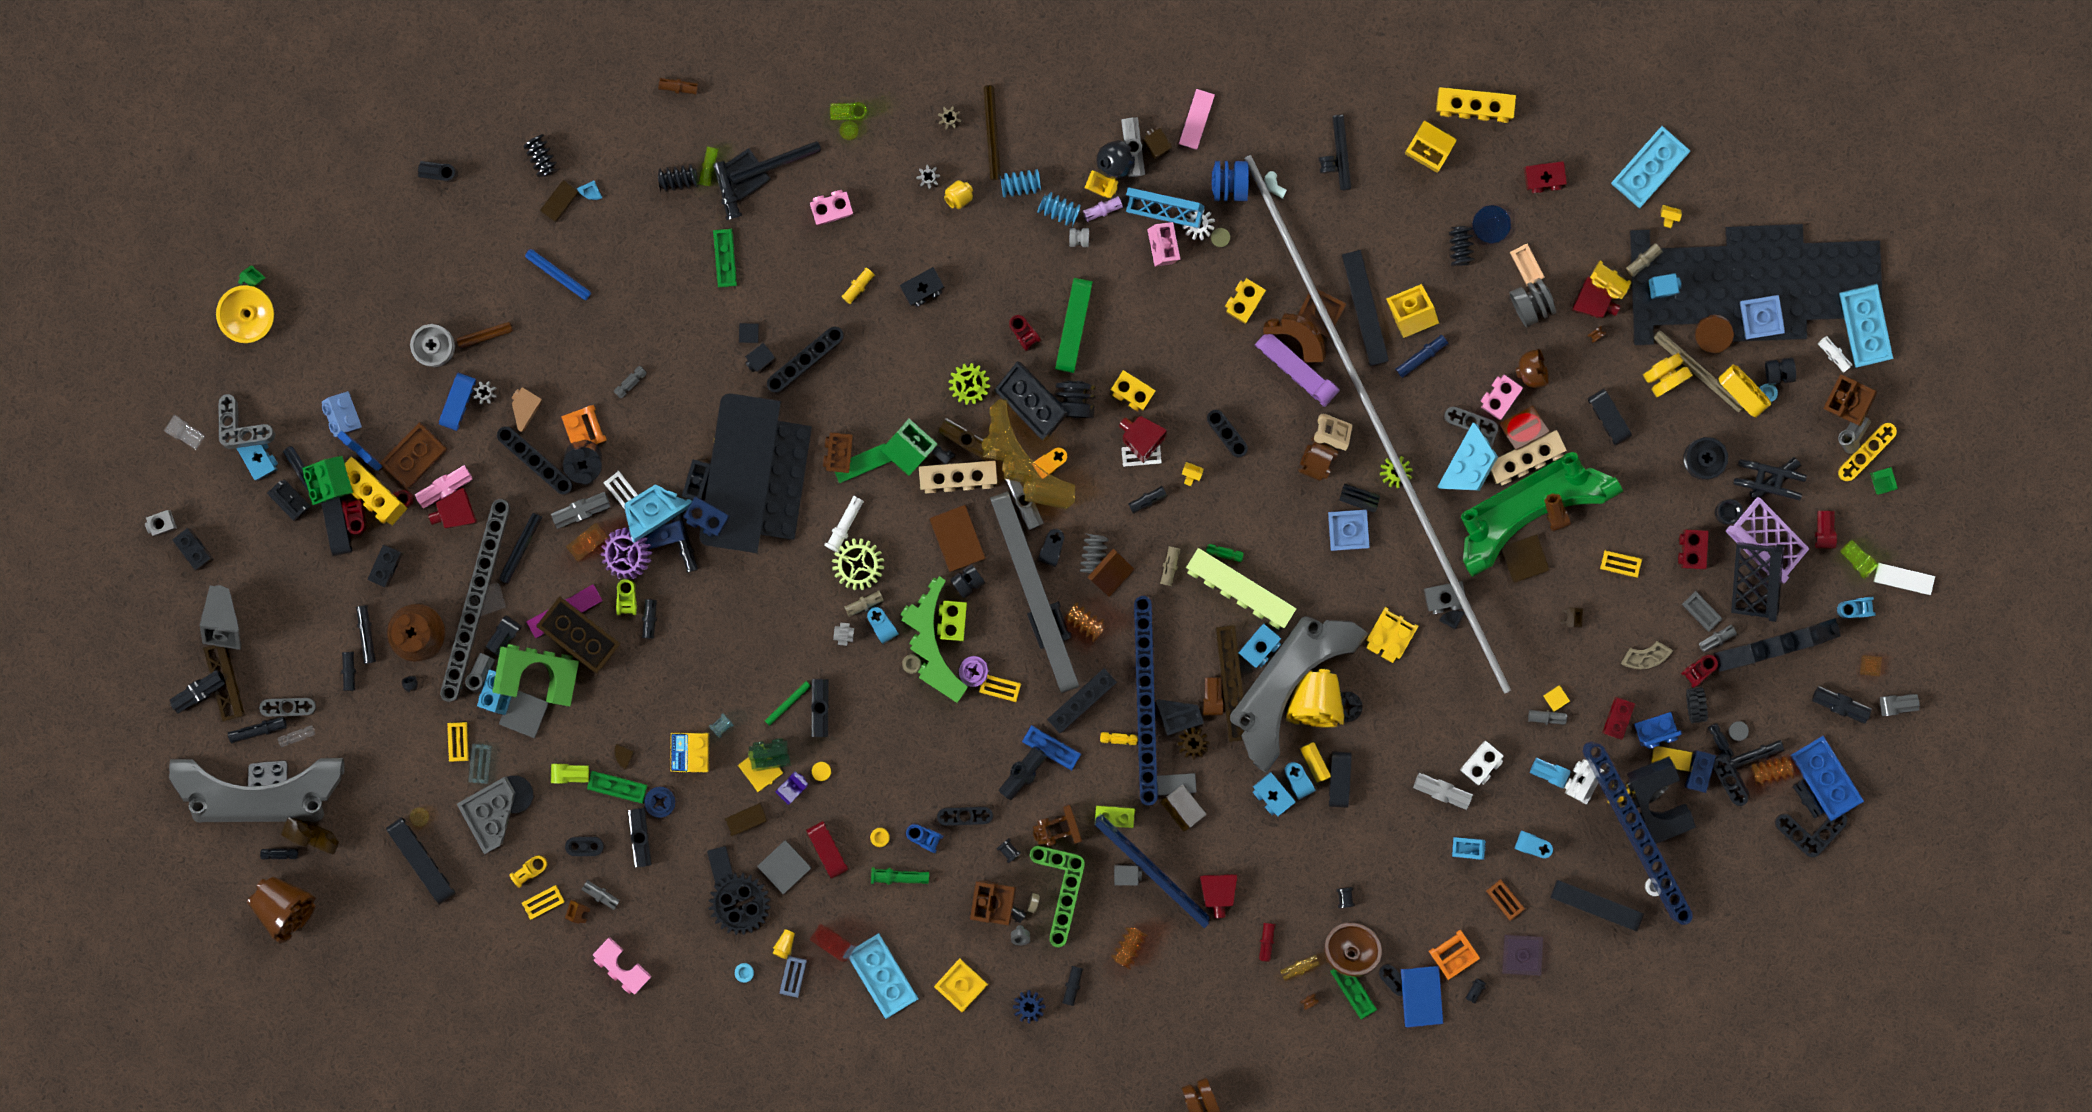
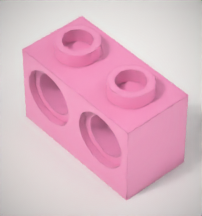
[810,190,854,226]
[1481,375,1523,420]

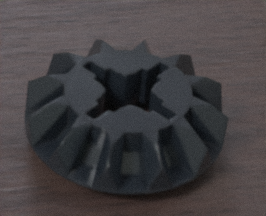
[1340,692,1363,722]

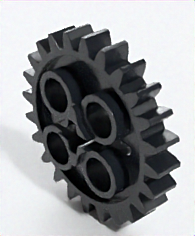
[708,872,771,935]

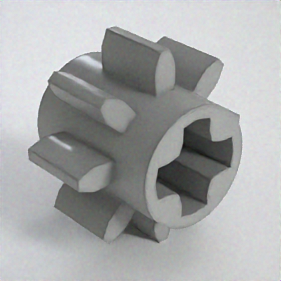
[916,165,940,189]
[473,381,497,404]
[833,622,854,646]

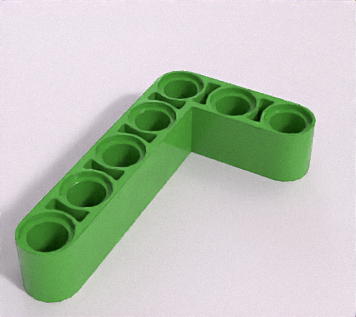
[1030,846,1084,947]

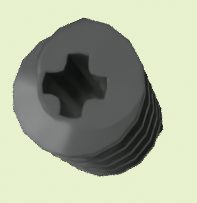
[1080,534,1109,573]

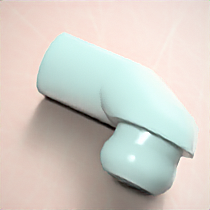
[1264,171,1287,198]

